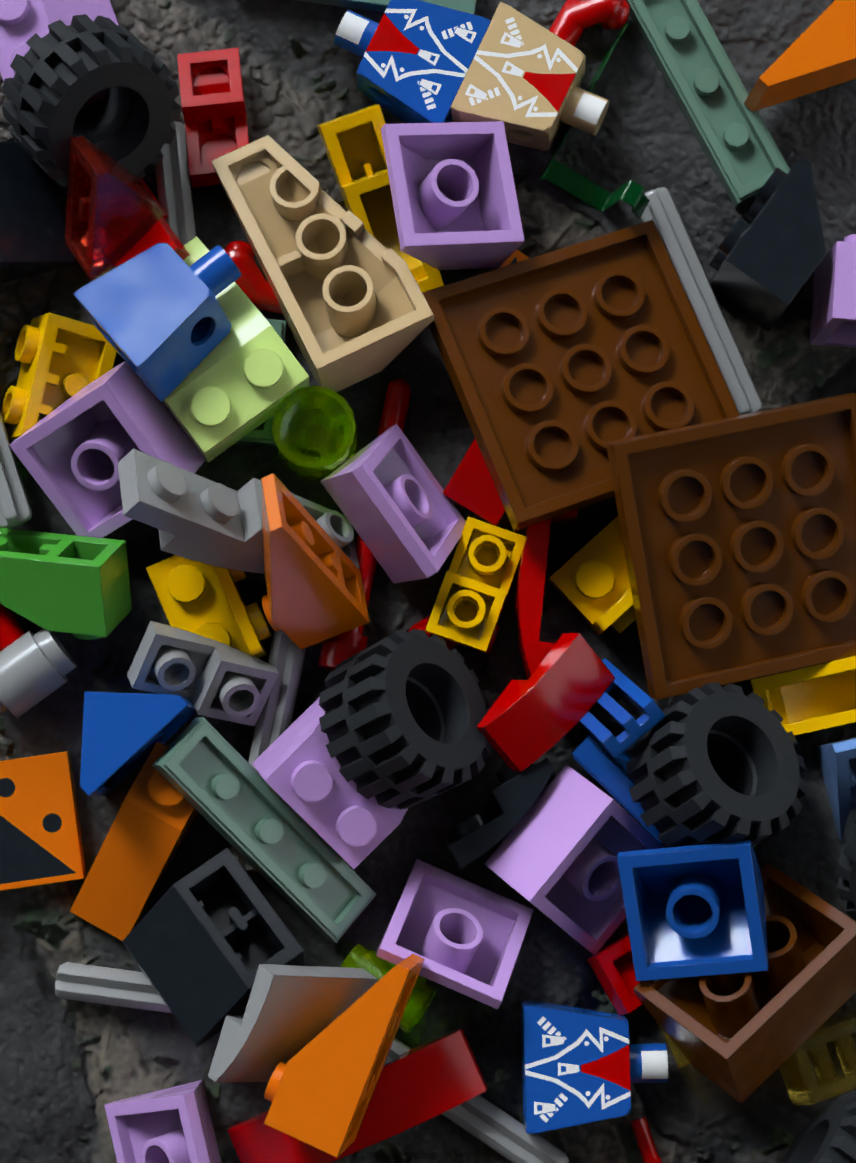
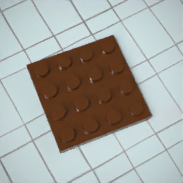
[422,220,740,531]
[606,393,856,700]

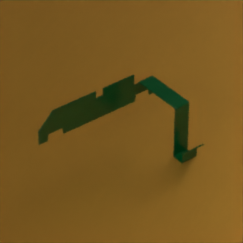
[538,24,650,220]

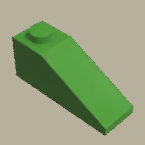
[0,528,132,640]

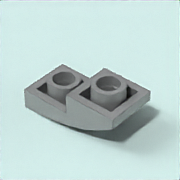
[127,621,279,727]

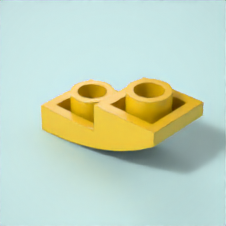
[425,517,526,653]

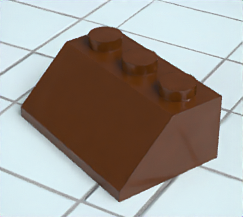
[633,863,856,1104]

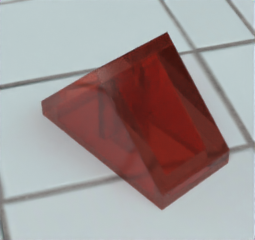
[65,136,165,280]

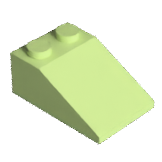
[162,236,310,463]

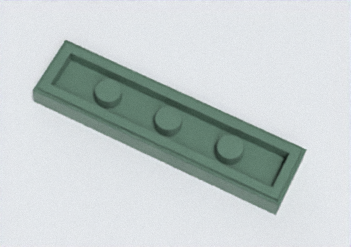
[626,0,790,209]
[152,717,377,943]

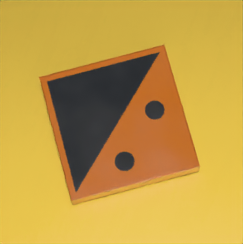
[0,751,87,891]

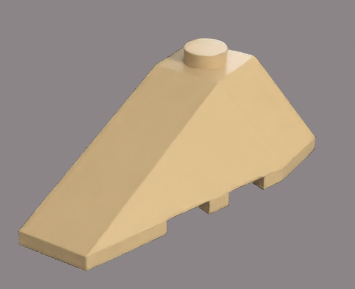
[211,135,434,398]

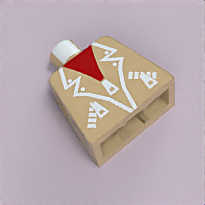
[450,2,609,151]

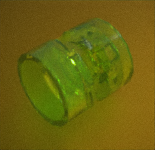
[272,385,358,481]

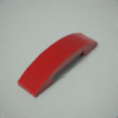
[515,509,578,680]
[227,1028,488,1163]

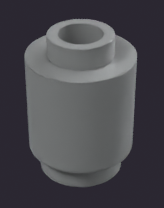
[0,628,77,718]

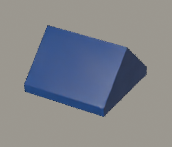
[80,692,197,796]
[617,840,769,981]

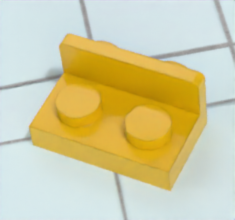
[1,313,117,441]
[548,516,636,635]
[146,555,272,659]

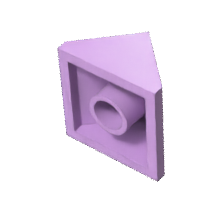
[320,424,466,584]
[376,859,534,1009]
[104,1080,222,1163]

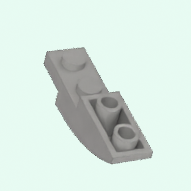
[118,448,360,574]

